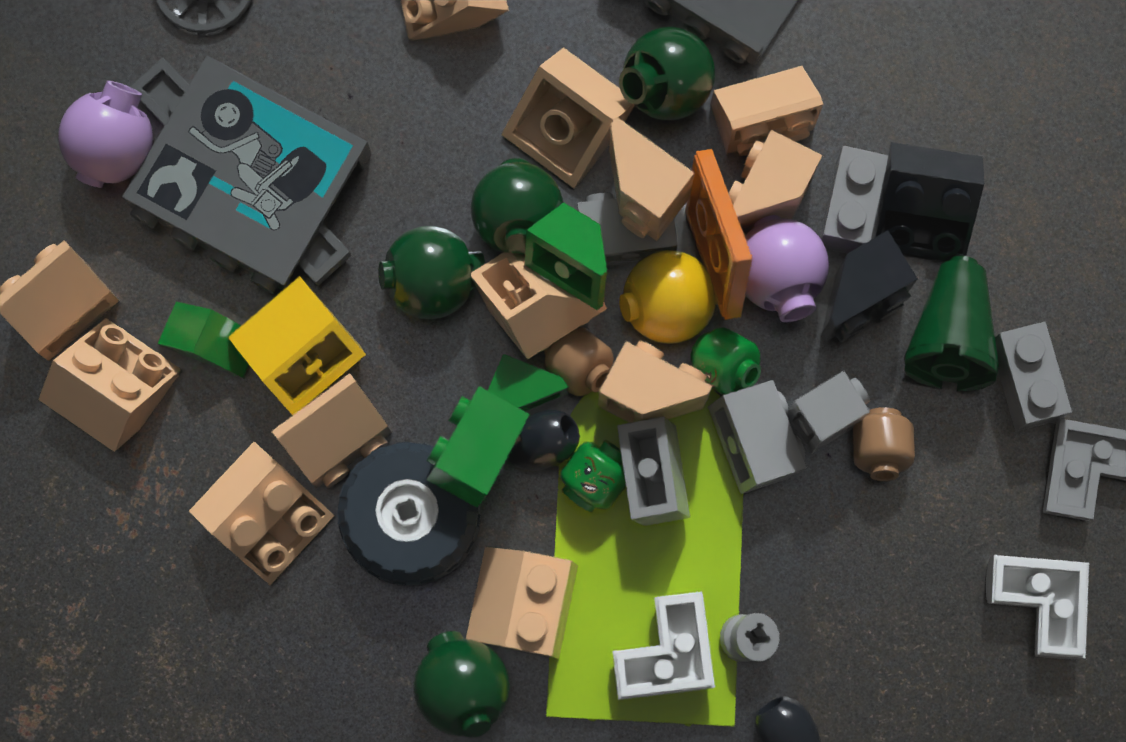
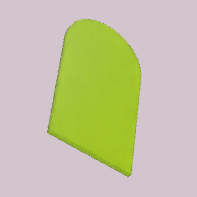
[546,388,744,726]

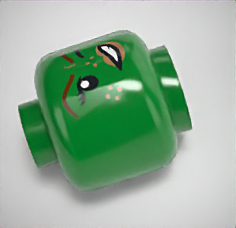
[690,327,761,395]
[561,440,626,512]

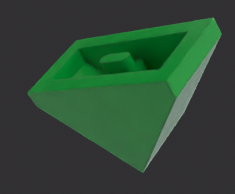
[158,301,250,379]
[488,354,569,412]

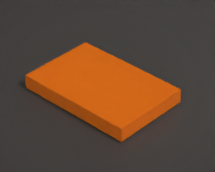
[685,149,753,320]

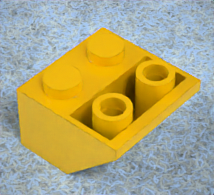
[228,276,366,415]

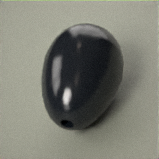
[507,410,580,470]
[755,696,821,742]

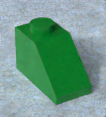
[524,203,607,310]

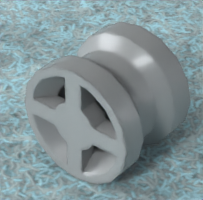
[720,613,779,662]

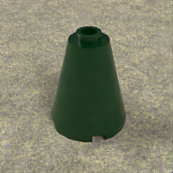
[904,256,999,391]

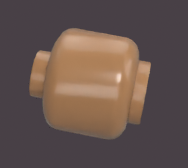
[544,326,614,396]
[853,407,915,481]

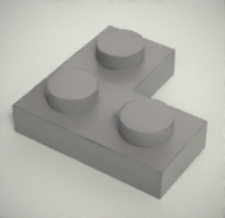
[1043,418,1126,521]

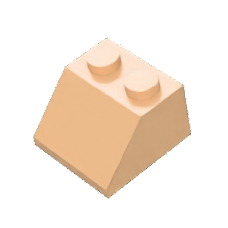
[501,48,635,188]
[609,117,694,241]
[272,374,392,489]
[466,547,578,659]

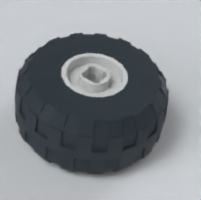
[337,442,481,586]

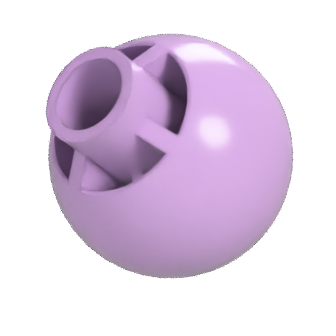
[58,80,153,188]
[745,215,829,322]

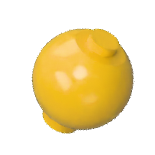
[619,250,718,344]

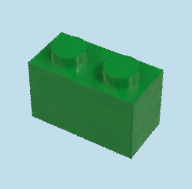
[427,386,530,507]

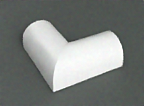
[986,555,1089,659]
[613,592,715,700]

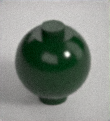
[619,27,715,120]
[471,158,563,255]
[378,226,485,319]
[413,631,510,738]

